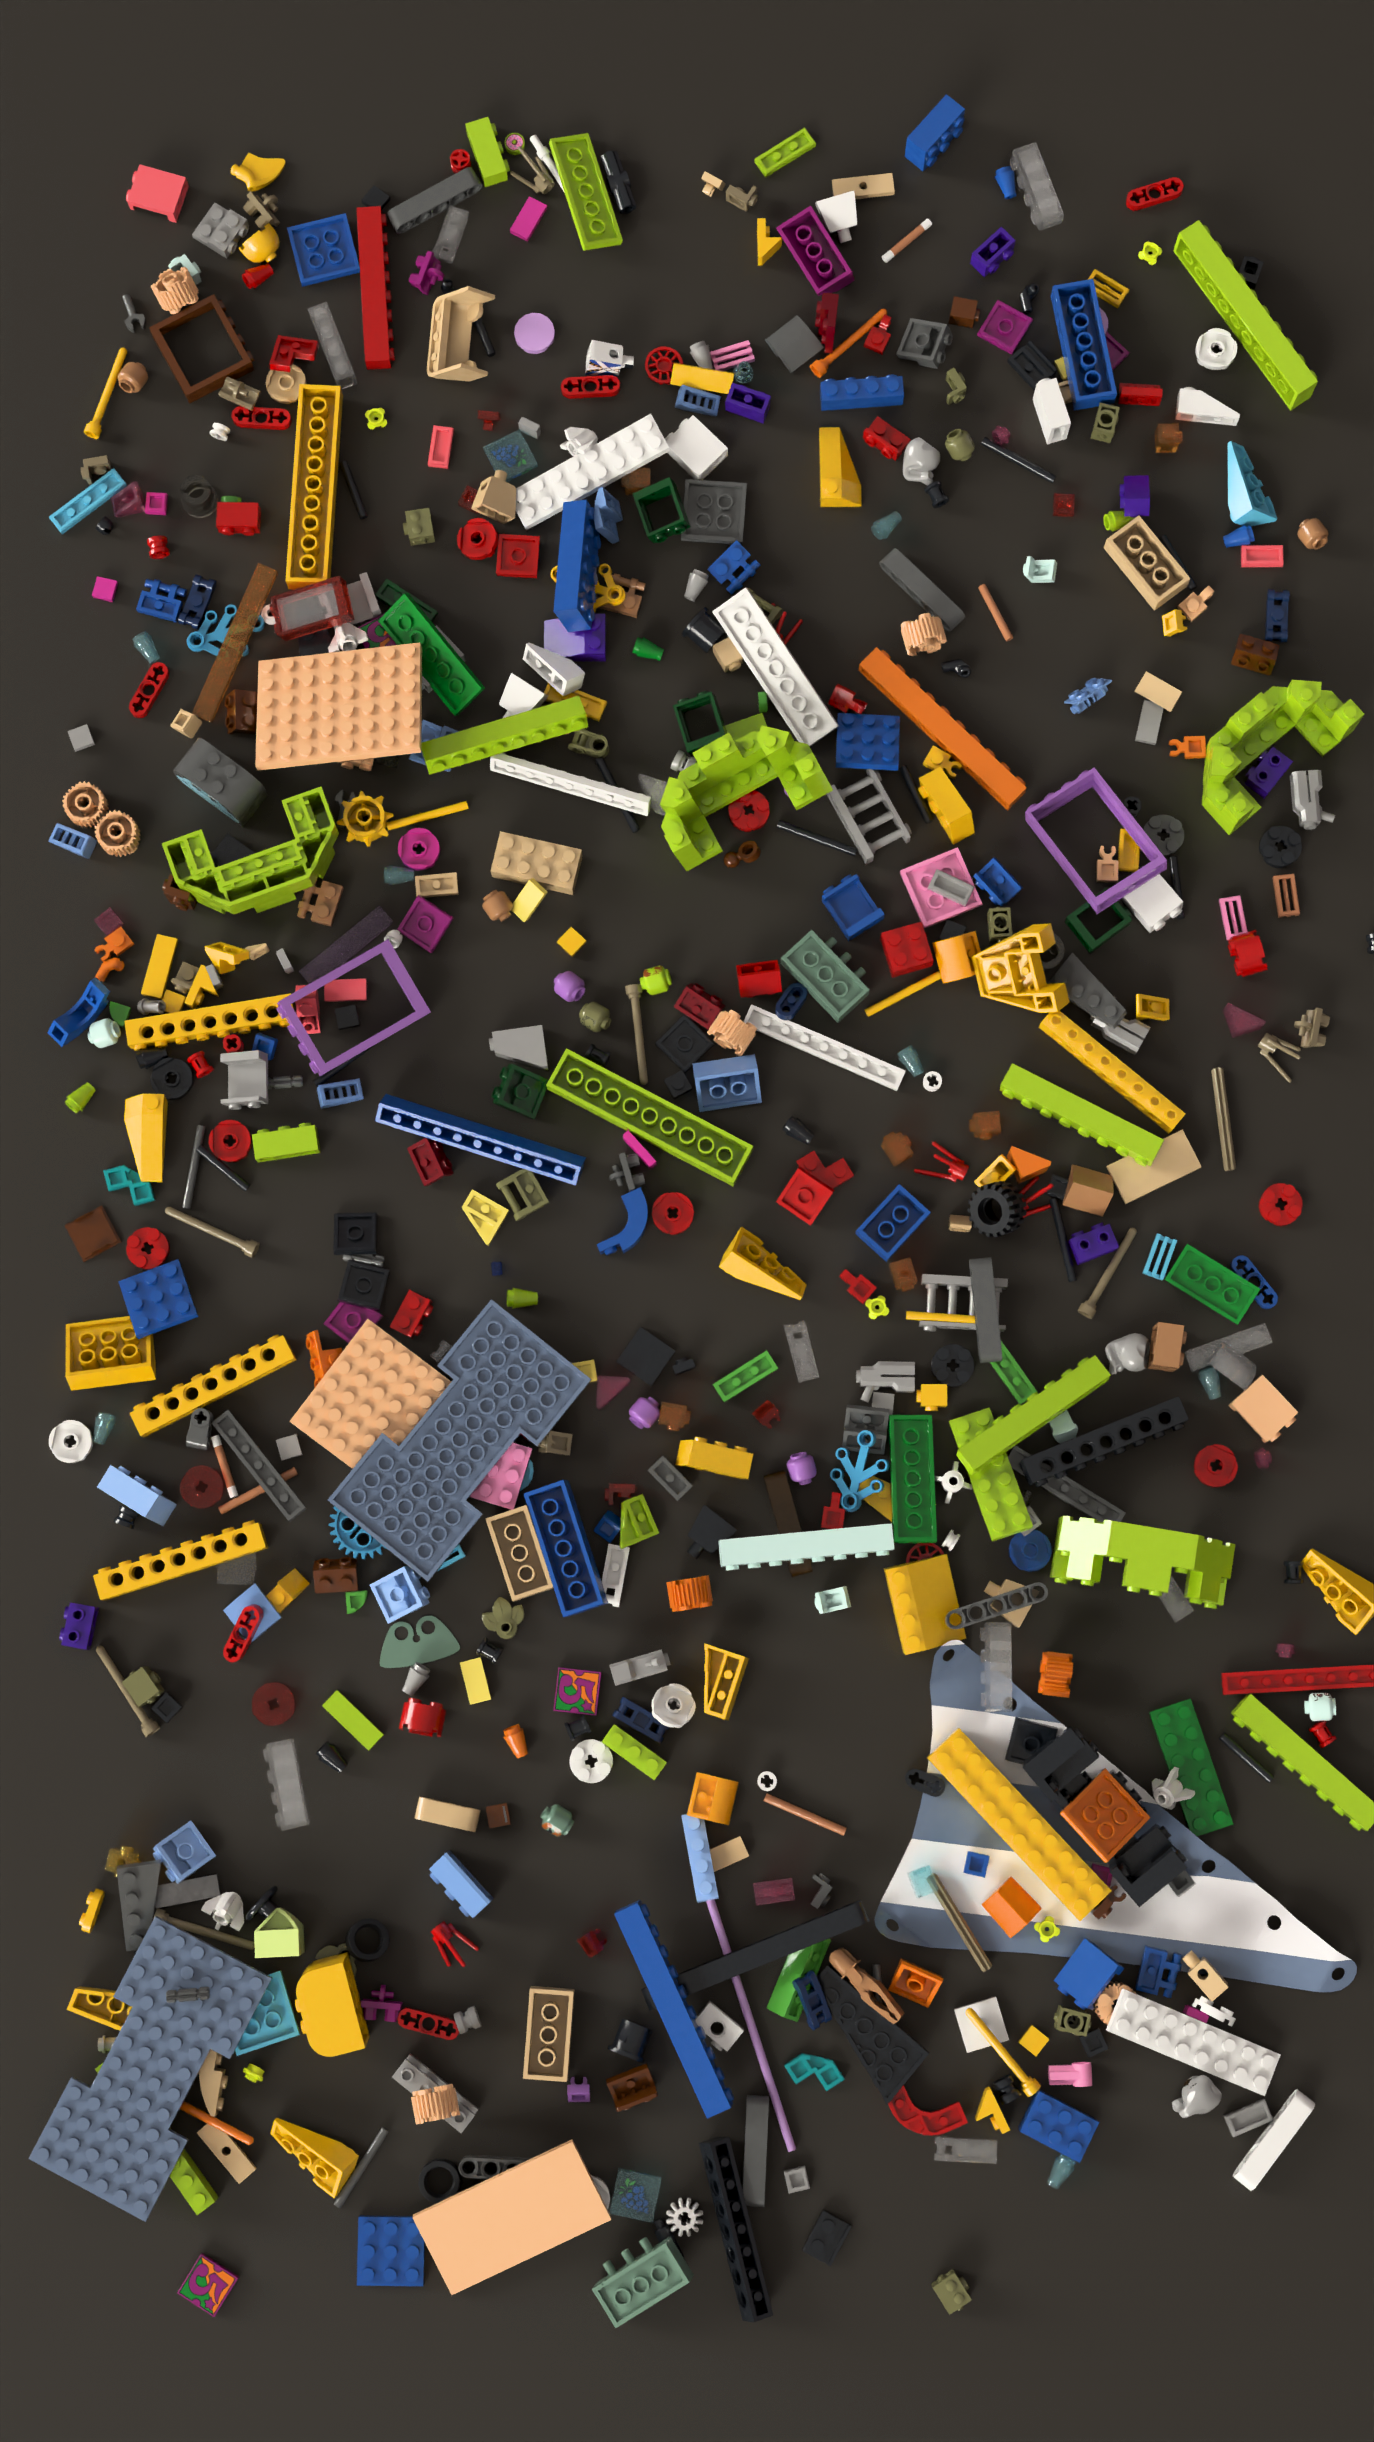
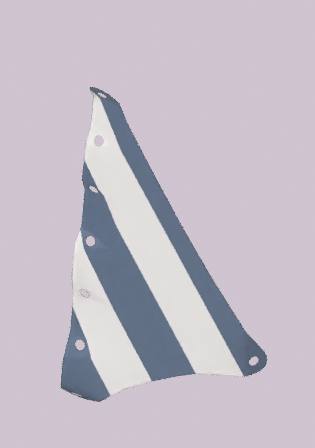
[874,1640,1357,1992]

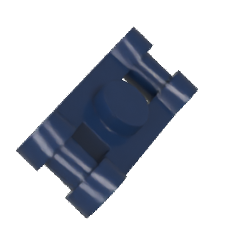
[178,574,216,630]
[1265,589,1290,643]
[612,1697,670,1744]
[792,1970,832,2031]

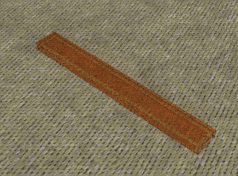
[192,563,278,723]

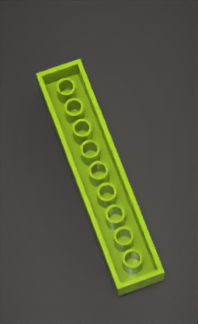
[1173,220,1318,411]
[546,1048,753,1187]

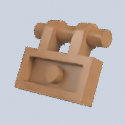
[599,573,646,618]
[297,880,344,927]

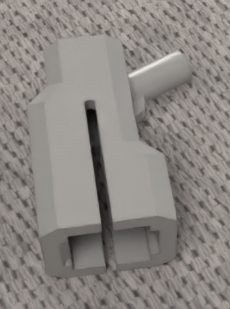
[1290,770,1335,830]
[1090,996,1151,1055]
[856,1361,915,1403]
[609,1649,671,1686]

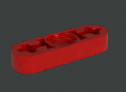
[1126,177,1184,211]
[561,375,620,399]
[231,406,292,430]
[129,662,169,718]
[223,1604,263,1662]
[397,2007,459,2040]

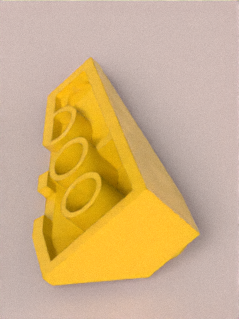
[819,427,862,507]
[124,1094,168,1182]
[719,1227,807,1300]
[1302,1548,1374,1635]
[270,2118,359,2199]

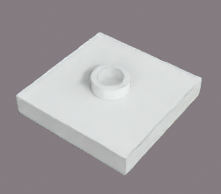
[954,1996,1009,2053]

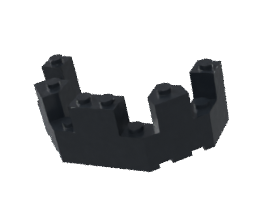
[1022,1726,1188,1907]

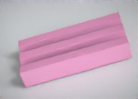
[710,340,755,371]
[1219,895,1248,940]

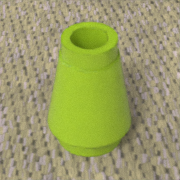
[1103,511,1136,532]
[65,1082,96,1113]
[507,1288,538,1309]

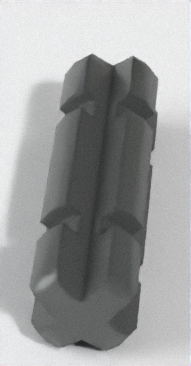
[268,1075,303,1090]
[343,1254,385,1268]
[166,1987,210,2003]

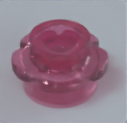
[992,425,1010,445]
[1254,1448,1272,1469]
[1275,1643,1296,1658]

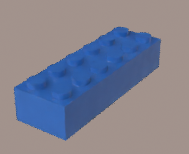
[1051,279,1117,411]
[554,499,601,632]
[524,1480,608,1617]

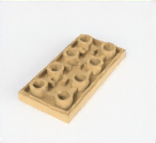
[1106,1129,1202,1204]

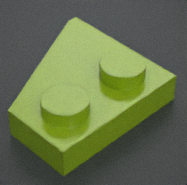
[620,1494,659,1549]

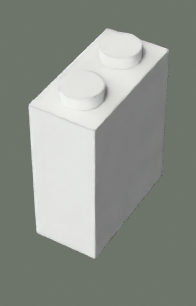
[1033,378,1071,444]
[665,415,728,480]
[1121,874,1183,933]

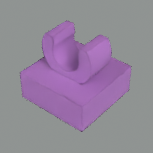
[567,2077,590,2102]

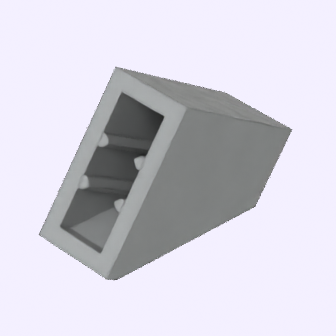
[489,1025,549,1070]

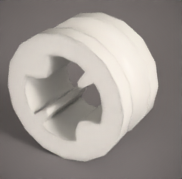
[210,423,231,441]
[923,1071,942,1092]
[941,1529,960,1551]
[757,1771,777,1791]

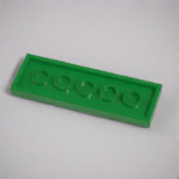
[378,593,485,716]
[889,1415,937,1543]
[1149,1699,1233,1836]

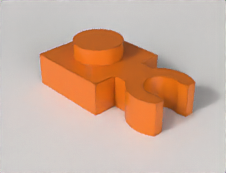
[1169,736,1206,759]
[95,927,135,962]

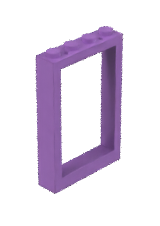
[1025,768,1167,914]
[276,939,431,1076]

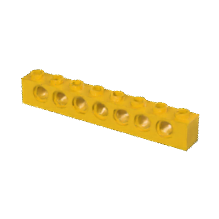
[124,993,296,1051]
[1039,1011,1186,1134]
[129,1334,297,1437]
[93,1520,268,1601]

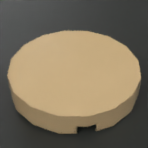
[266,364,307,404]

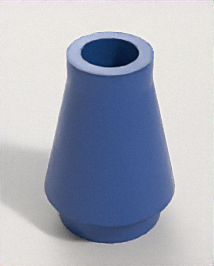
[995,166,1017,199]
[1223,525,1255,548]

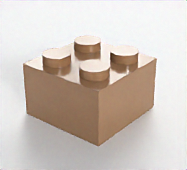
[1147,1322,1187,1372]

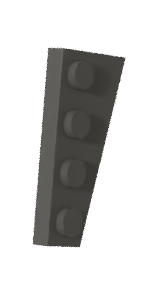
[1048,952,1127,1029]
[117,1860,161,1951]

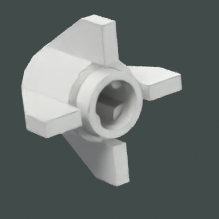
[560,427,598,456]
[328,623,368,653]
[934,1461,972,1504]
[1151,1767,1195,1810]
[201,1892,244,1931]

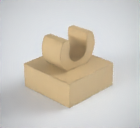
[701,172,726,197]

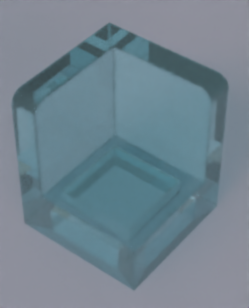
[907,1865,938,1898]

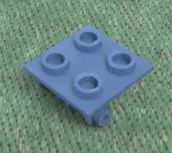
[1064,678,1112,714]

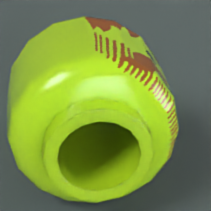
[640,965,672,995]

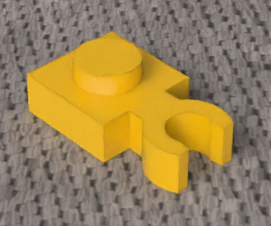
[923,745,962,779]

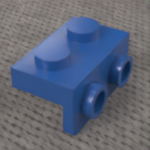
[973,857,1023,906]

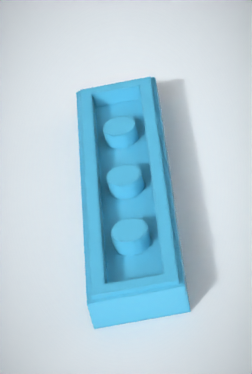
[49,468,127,535]

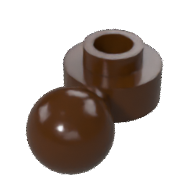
[723,841,761,868]

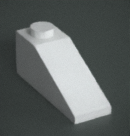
[1175,387,1240,426]
[523,643,585,696]

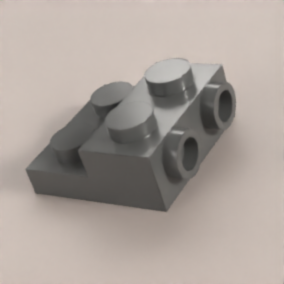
[897,318,953,369]

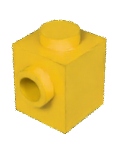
[916,1384,947,1411]

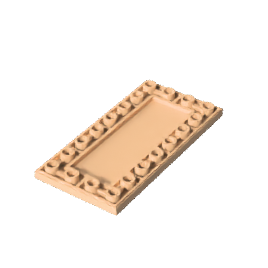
[412,2139,611,2295]

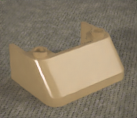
[427,286,495,381]

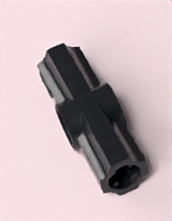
[601,150,636,214]

